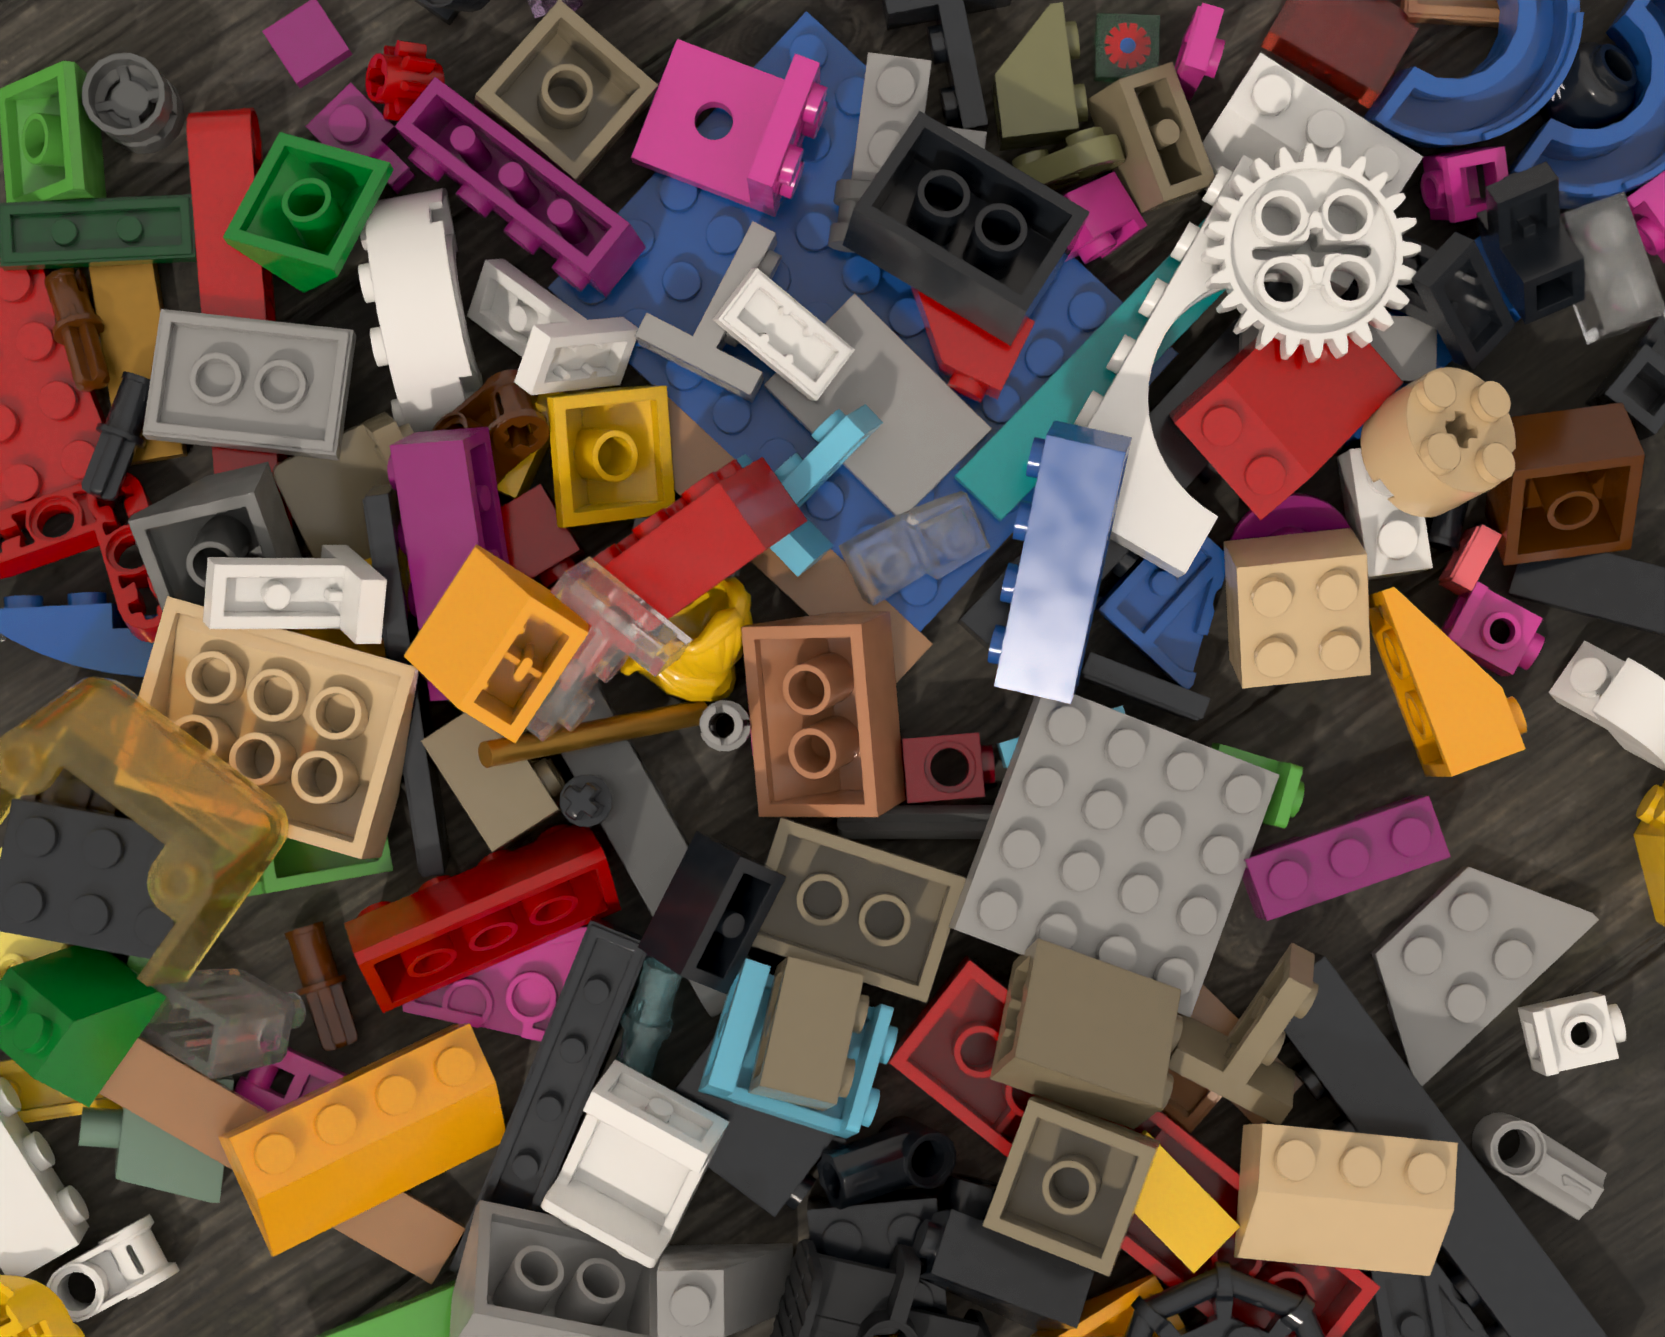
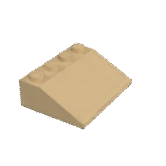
[113,596,419,859]

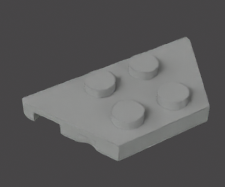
[1371,866,1599,1086]

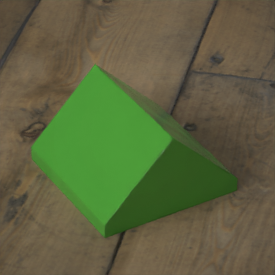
[0,61,106,203]

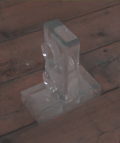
[526,556,693,742]

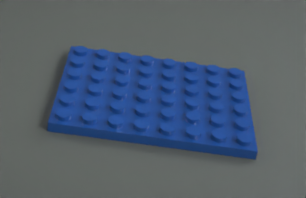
[548,11,1179,632]

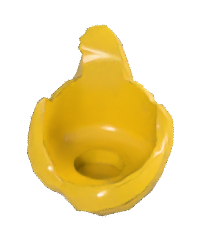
[620,577,753,702]

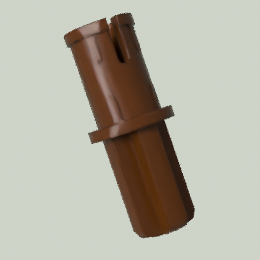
[44,267,110,392]
[284,921,358,1051]

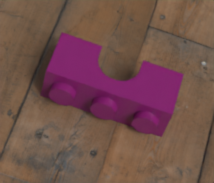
[1242,795,1451,921]

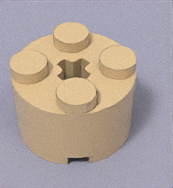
[1361,367,1516,517]

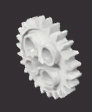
[1201,143,1421,363]

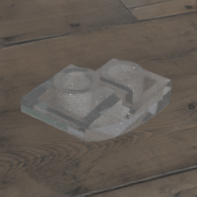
[838,491,991,606]

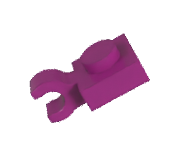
[305,82,416,194]

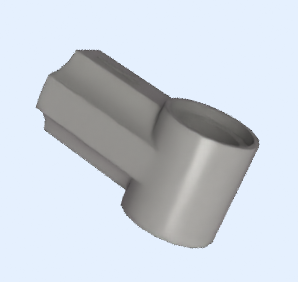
[1472,1112,1607,1220]

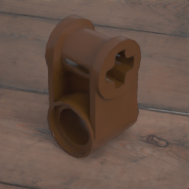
[432,370,550,485]

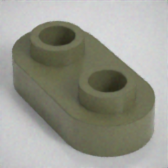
[1012,127,1125,192]

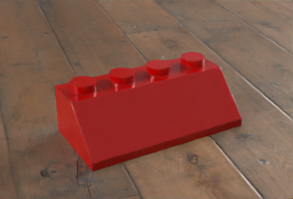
[344,824,622,1013]

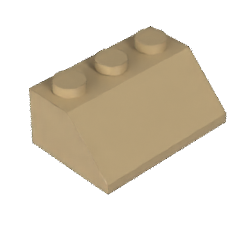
[1234,1123,1458,1276]

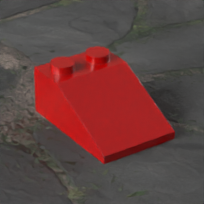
[1169,336,1404,521]

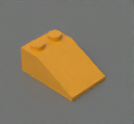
[1369,587,1527,777]

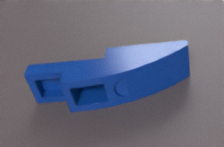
[0,592,158,677]

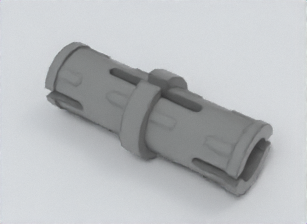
[699,700,751,752]

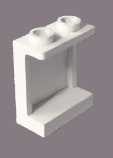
[541,1060,729,1268]

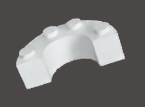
[358,188,483,433]

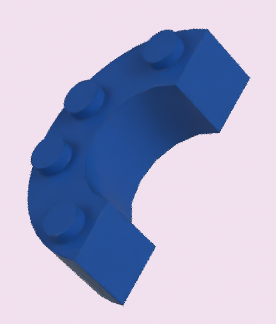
[1363,0,1584,148]
[1508,0,1665,209]

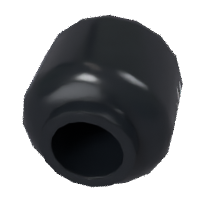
[1540,41,1637,129]

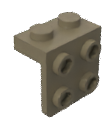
[272,412,414,560]

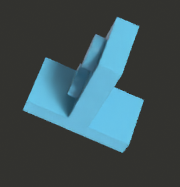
[737,404,883,577]

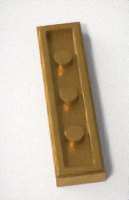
[89,263,188,466]

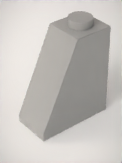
[657,1243,793,1337]

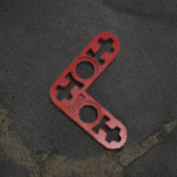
[0,473,163,643]

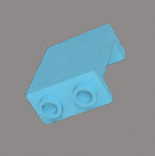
[698,958,898,1139]

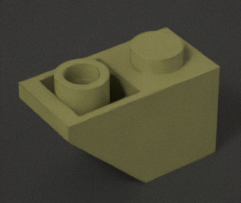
[991,2,1088,151]

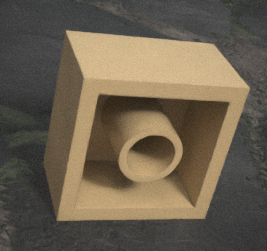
[1224,528,1371,689]

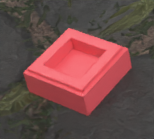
[1438,524,1502,595]

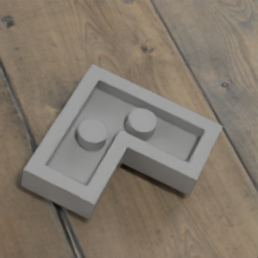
[851,52,987,181]

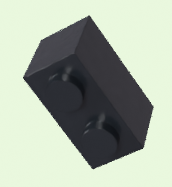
[638,831,786,994]

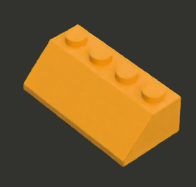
[218,1023,506,1257]

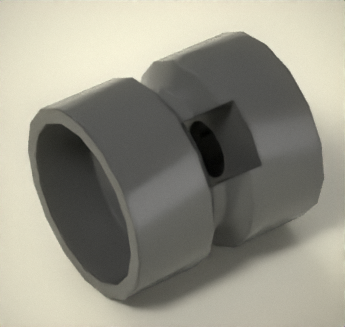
[82,53,185,154]

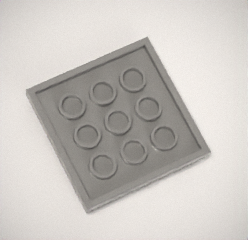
[949,695,1279,1018]

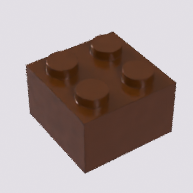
[1485,402,1645,566]

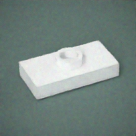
[712,268,855,401]

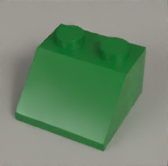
[0,945,167,1107]

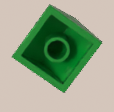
[223,132,394,293]

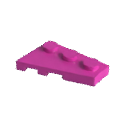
[402,926,588,1042]

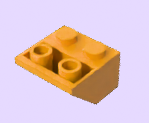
[404,544,589,743]

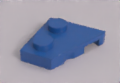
[1095,536,1225,690]

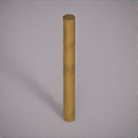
[478,701,708,768]

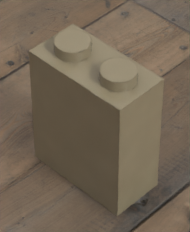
[990,938,1183,1129]

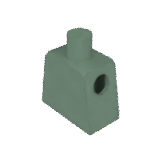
[78,1071,234,1203]

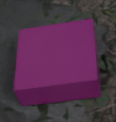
[262,0,353,89]

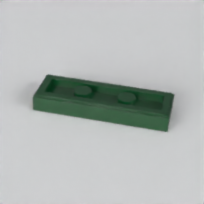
[0,194,197,271]

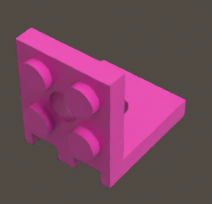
[631,39,828,217]

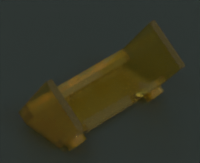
[0,677,289,986]

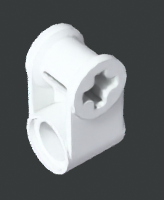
[46,1214,180,1322]

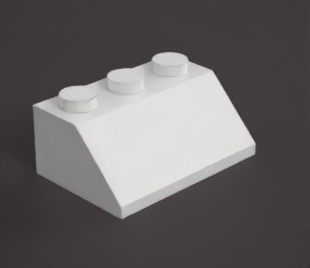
[1203,53,1423,218]

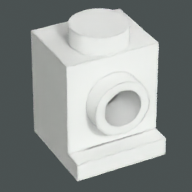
[1518,991,1626,1076]

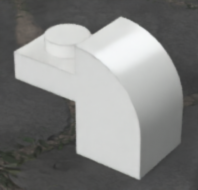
[1549,640,1665,771]

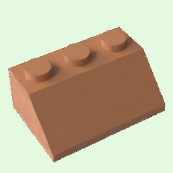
[741,611,906,817]

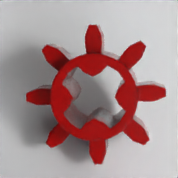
[365,40,445,121]

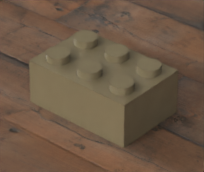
[752,817,966,1003]

